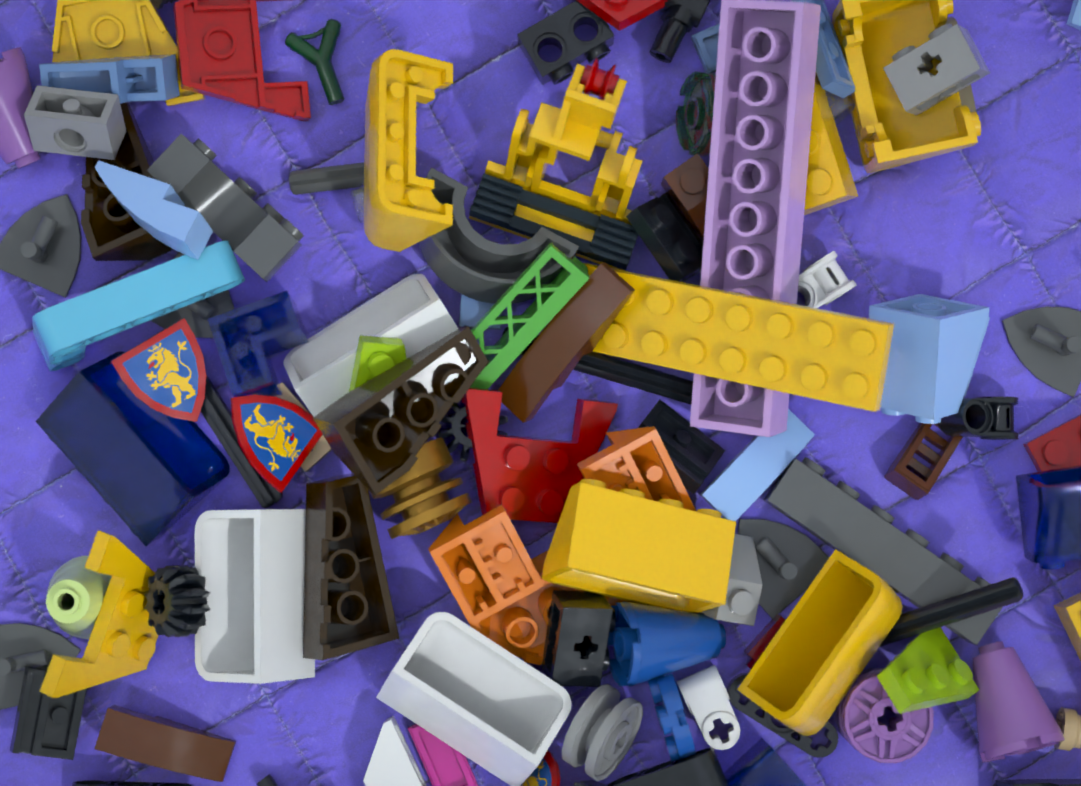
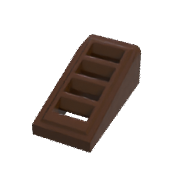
[884,423,963,500]

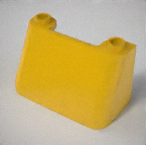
[832,0,981,173]
[363,49,453,252]

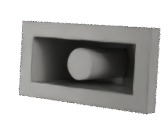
[699,533,763,626]

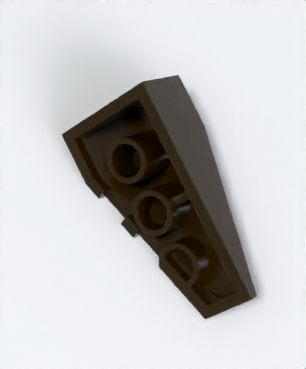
[313,326,488,495]

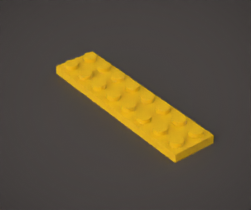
[583,263,894,412]

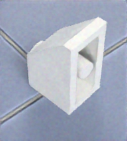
[363,716,427,786]

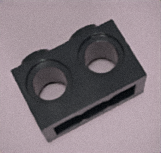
[517,1,614,85]

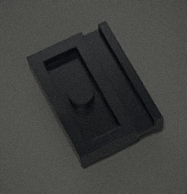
[626,192,703,282]
[638,400,725,494]
[10,666,87,760]

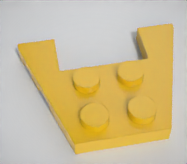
[52,0,205,106]
[40,530,159,698]

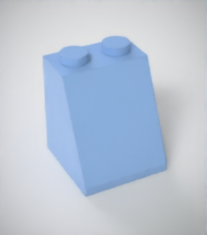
[869,294,989,424]

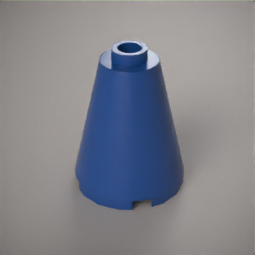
[607,601,726,686]

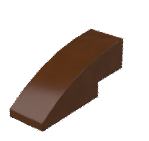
[94,705,236,782]

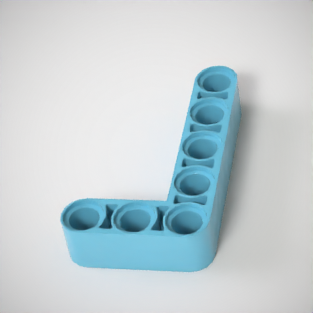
[32,240,245,371]

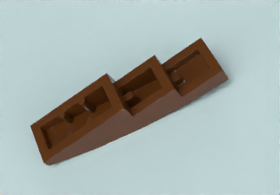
[498,263,635,423]

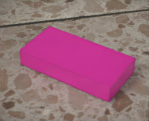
[408,724,479,786]

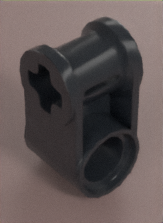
[938,397,1018,440]

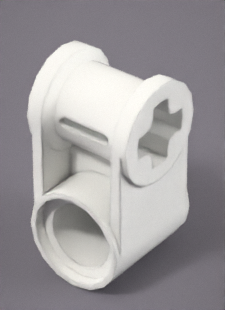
[798,251,857,309]
[677,665,741,750]

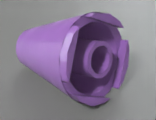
[0,47,41,169]
[973,641,1065,763]

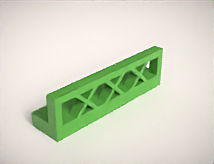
[470,242,589,389]

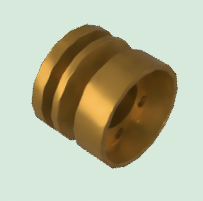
[370,437,472,539]

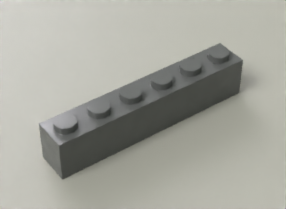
[763,457,1003,645]

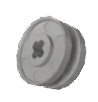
[562,684,643,782]

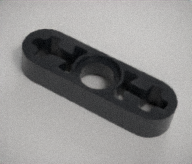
[727,673,838,758]

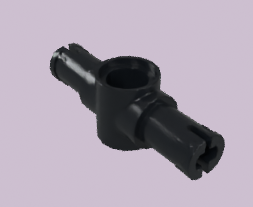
[649,0,710,63]

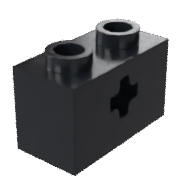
[541,590,616,687]

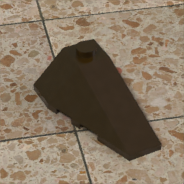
[81,102,174,261]

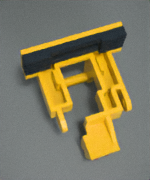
[469,58,642,271]

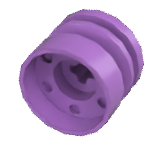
[835,668,934,763]

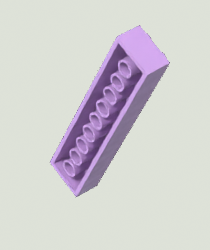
[690,0,821,437]

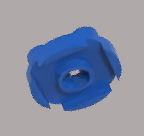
[648,674,696,762]

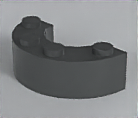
[147,133,304,282]
[418,167,579,304]

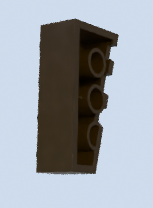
[303,474,399,660]

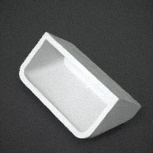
[283,274,458,417]
[195,509,315,684]
[376,612,572,786]

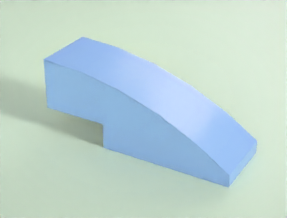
[95,160,213,260]
[700,409,815,521]

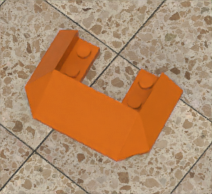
[428,426,696,665]

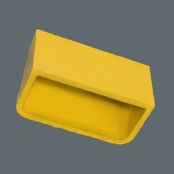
[542,479,736,613]
[737,549,902,736]

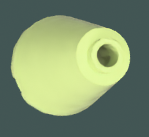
[46,556,112,639]

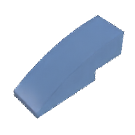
[39,54,180,104]

